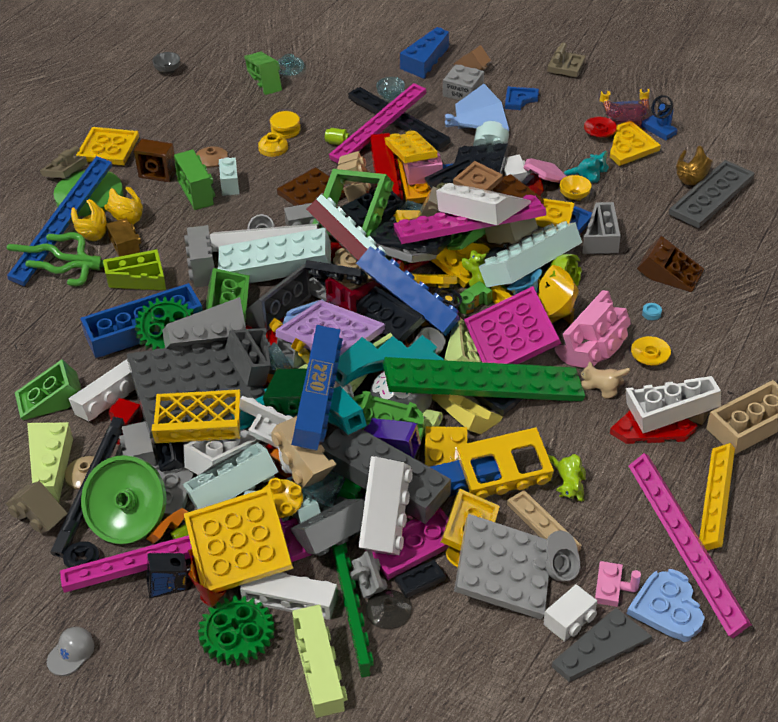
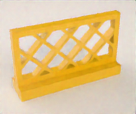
[151,390,241,443]

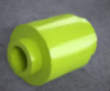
[325,128,350,145]

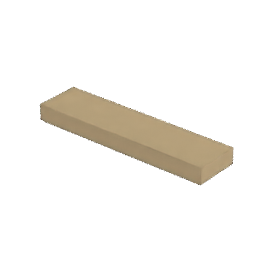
[507,490,582,551]

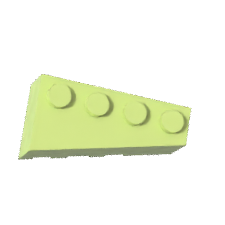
[27,422,73,503]
[292,604,348,718]

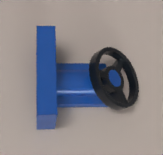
[641,95,677,141]

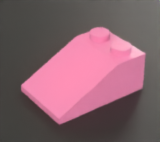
[402,152,443,185]

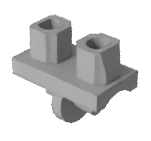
[351,550,388,598]

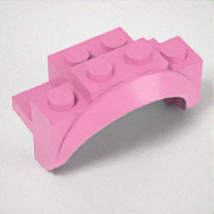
[555,290,630,368]

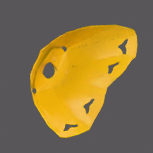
[538,265,579,318]

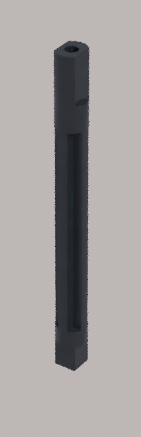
[50,416,125,558]

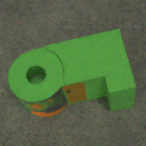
[458,281,492,314]

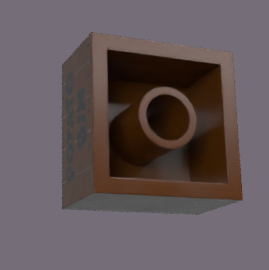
[134,139,176,182]

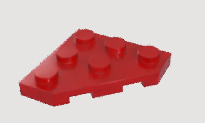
[610,411,698,444]

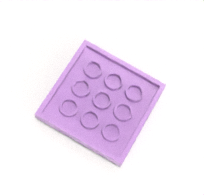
[276,300,385,356]

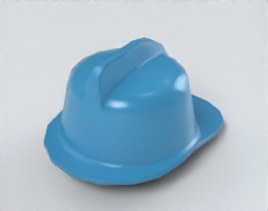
[507,268,542,295]

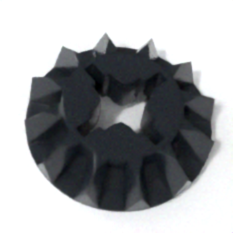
[63,541,99,568]

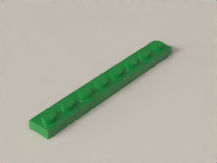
[331,543,374,678]

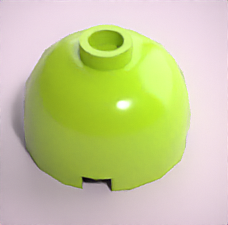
[548,254,582,286]

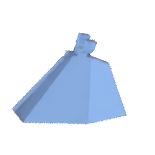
[445,84,509,132]

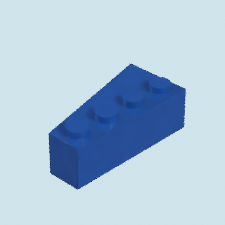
[400,27,449,79]

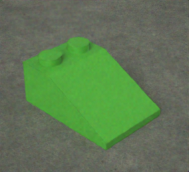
[15,359,82,420]

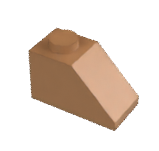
[454,45,491,71]

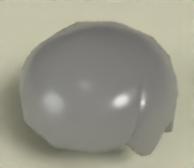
[414,327,445,355]

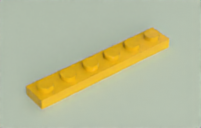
[699,443,735,551]

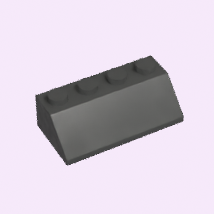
[245,264,311,331]

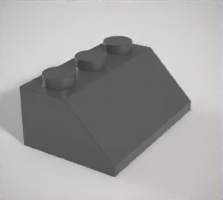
[290,499,365,556]

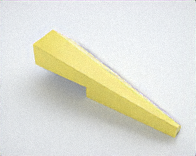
[431,394,503,434]

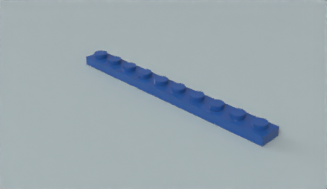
[7,156,112,286]

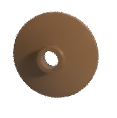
[196,146,228,168]

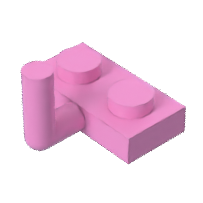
[595,561,641,607]

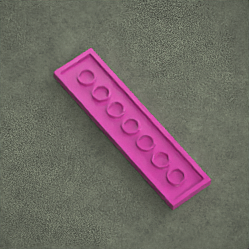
[394,195,546,244]

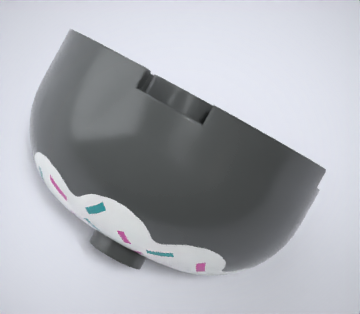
[370,371,432,413]

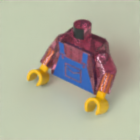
[600,89,650,121]

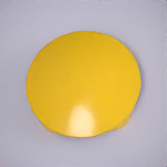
[263,478,303,518]

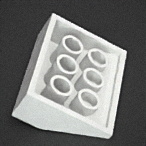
[436,183,531,225]

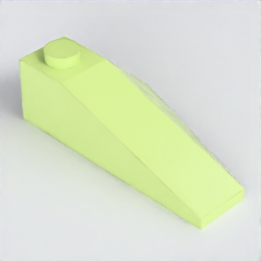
[444,318,482,362]

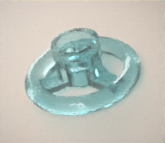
[277,54,305,75]

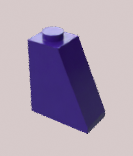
[364,418,421,458]

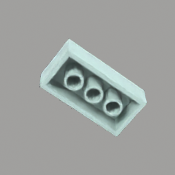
[183,442,278,509]

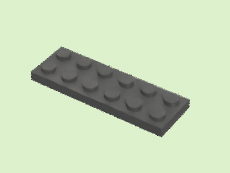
[669,160,755,228]

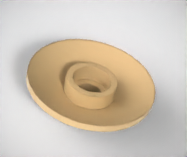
[65,456,94,489]

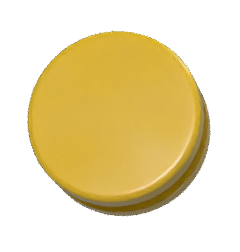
[270,111,301,139]

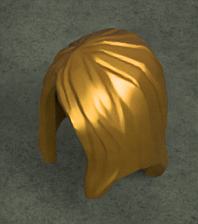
[676,146,713,185]

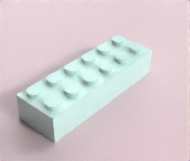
[479,221,582,287]
[218,228,331,283]

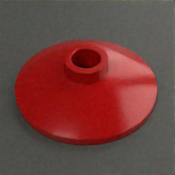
[584,117,617,137]

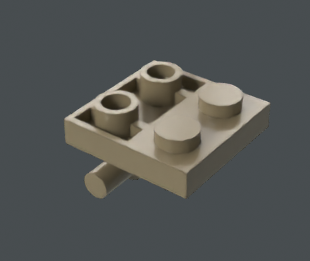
[547,42,585,77]
[40,146,88,179]

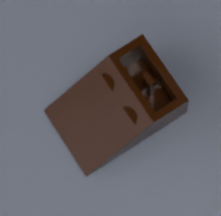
[637,236,704,292]

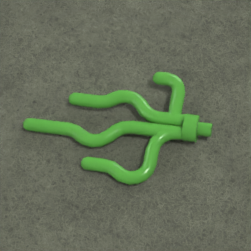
[6,232,104,286]

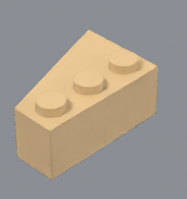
[271,416,336,489]

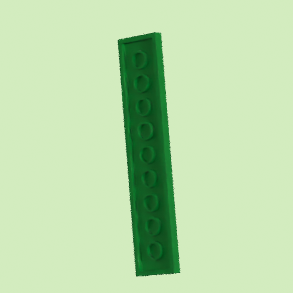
[383,357,585,401]

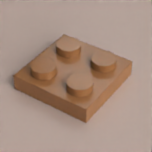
[453,161,503,191]

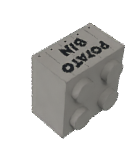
[443,64,484,100]

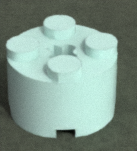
[473,121,509,146]

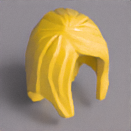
[104,187,143,225]
[71,199,107,241]

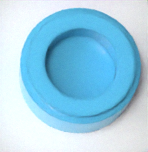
[642,303,662,321]

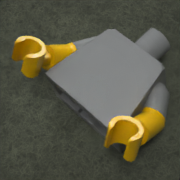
[269,318,311,368]

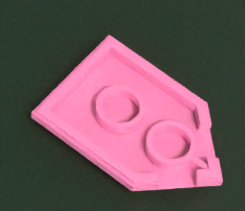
[523,158,567,183]

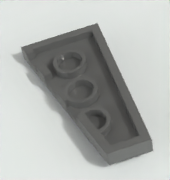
[552,608,652,682]

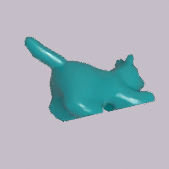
[564,151,609,183]

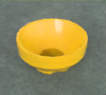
[258,132,288,157]
[560,175,591,201]

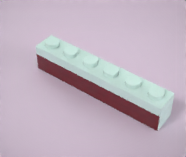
[306,194,387,261]

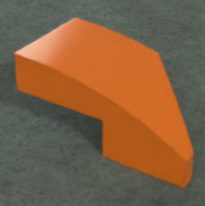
[146,508,188,544]

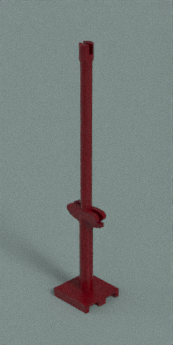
[325,257,431,313]

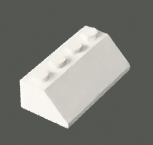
[359,456,412,555]

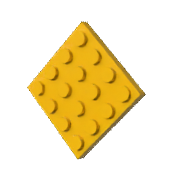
[184,487,293,593]

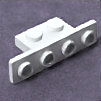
[239,396,293,448]

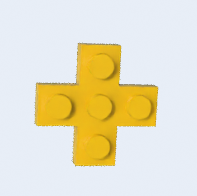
[412,274,458,288]

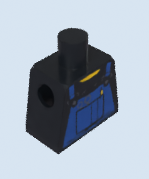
[146,553,194,598]

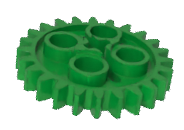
[135,297,194,350]
[198,596,275,666]

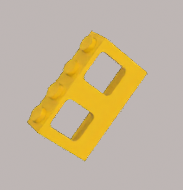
[454,427,554,499]

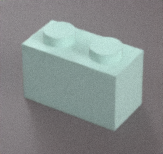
[219,157,239,196]

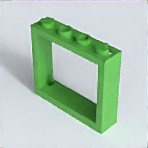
[312,169,394,242]

